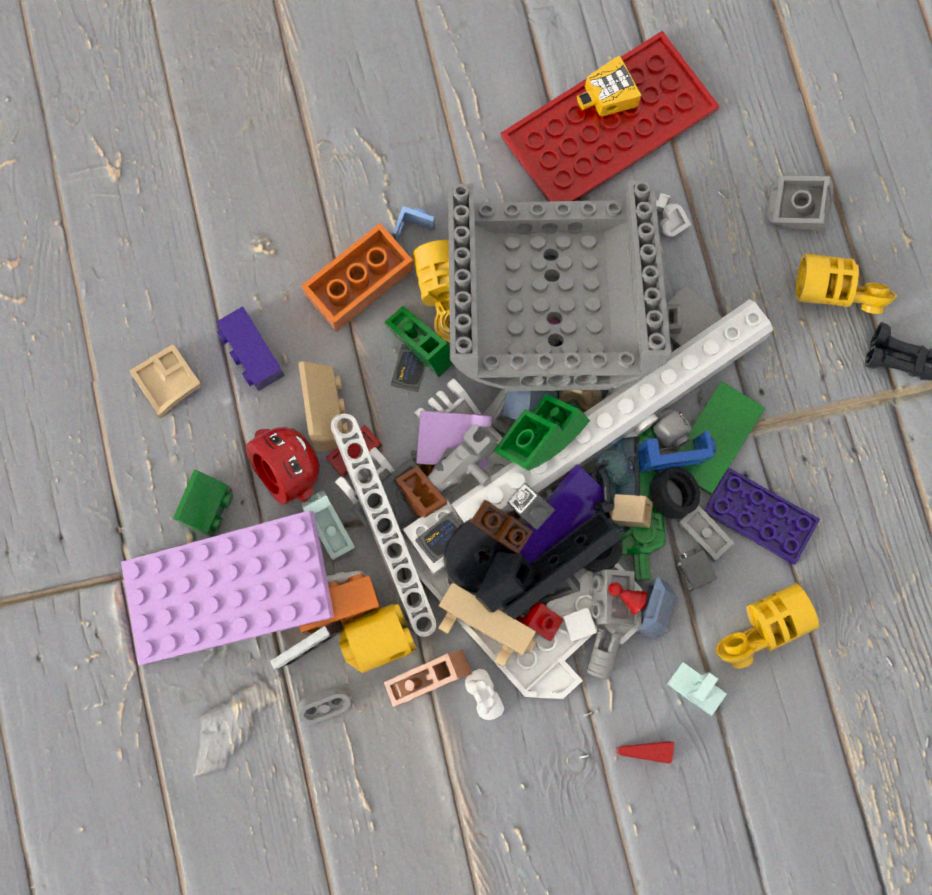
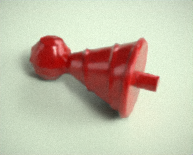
[608,582,647,615]

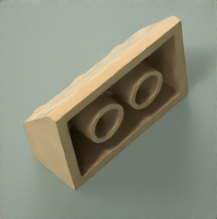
[298,361,349,452]

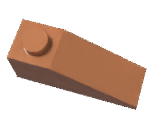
[384,649,472,707]

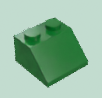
[173,469,233,537]

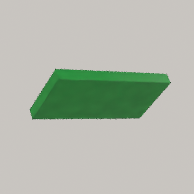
[676,381,765,495]

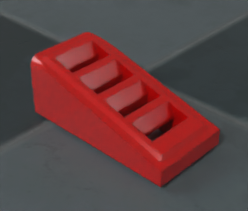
[615,741,674,764]

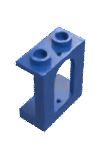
[636,431,716,473]

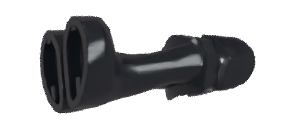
[865,322,932,380]

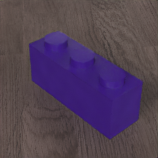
[216,306,285,391]

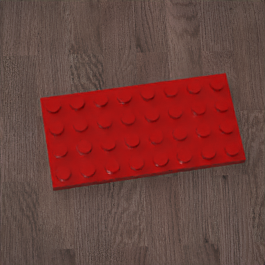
[501,31,719,202]

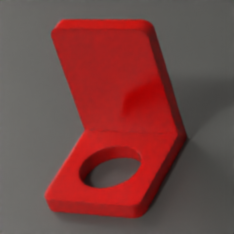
[515,602,563,641]

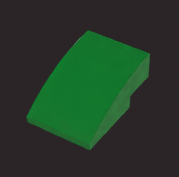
[494,394,590,471]

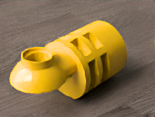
[412,240,450,343]
[796,253,897,314]
[715,583,819,669]

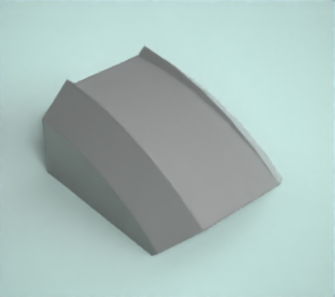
[766,176,833,231]

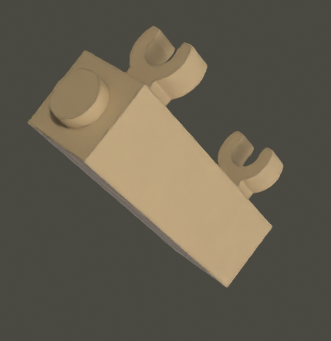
[439,583,537,667]

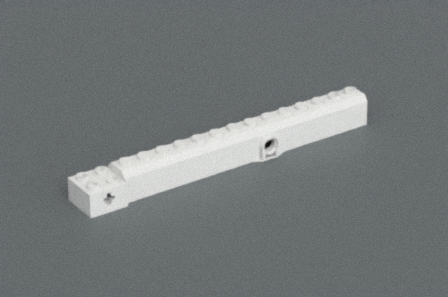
[403,299,773,577]

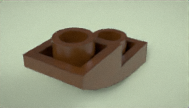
[470,500,533,554]

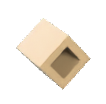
[610,494,653,528]

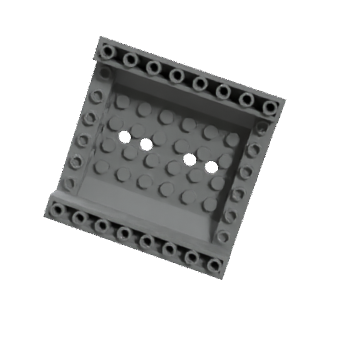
[448,180,671,392]

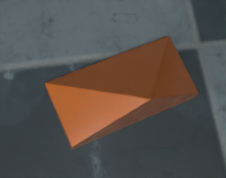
[395,466,447,518]

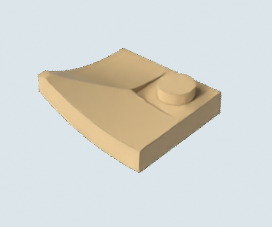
[129,344,202,418]

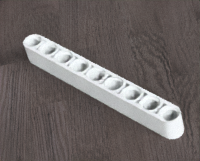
[331,413,436,637]

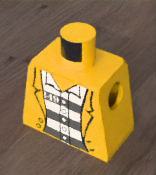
[577,56,641,116]

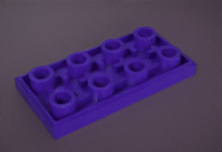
[513,464,603,563]
[704,467,820,565]

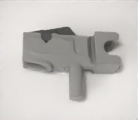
[427,425,498,495]

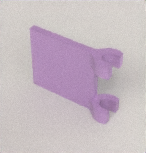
[416,411,492,469]

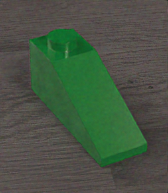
[384,306,453,377]

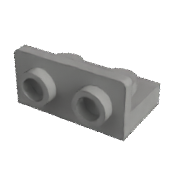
[591,569,635,625]

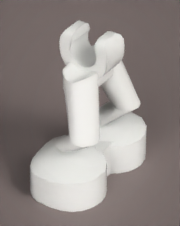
[465,669,504,720]

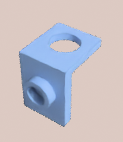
[393,206,435,242]

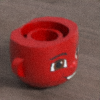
[246,427,320,505]

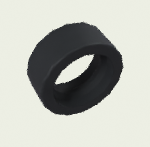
[649,467,700,519]

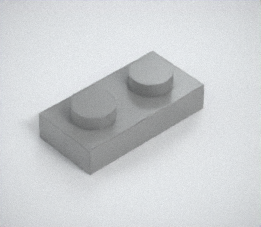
[678,505,734,561]

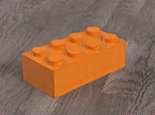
[301,223,414,332]

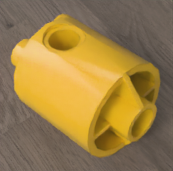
[339,603,417,673]

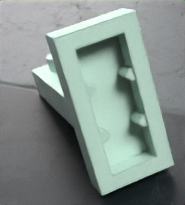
[301,489,355,560]
[667,662,727,716]

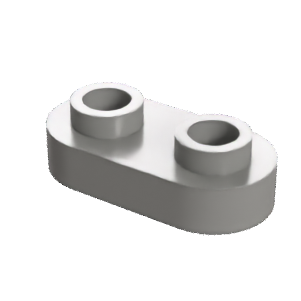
[297,687,351,724]

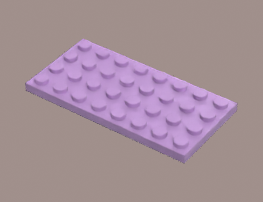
[121,511,335,665]

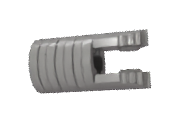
[587,626,622,679]

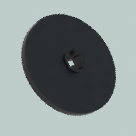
[444,518,516,592]

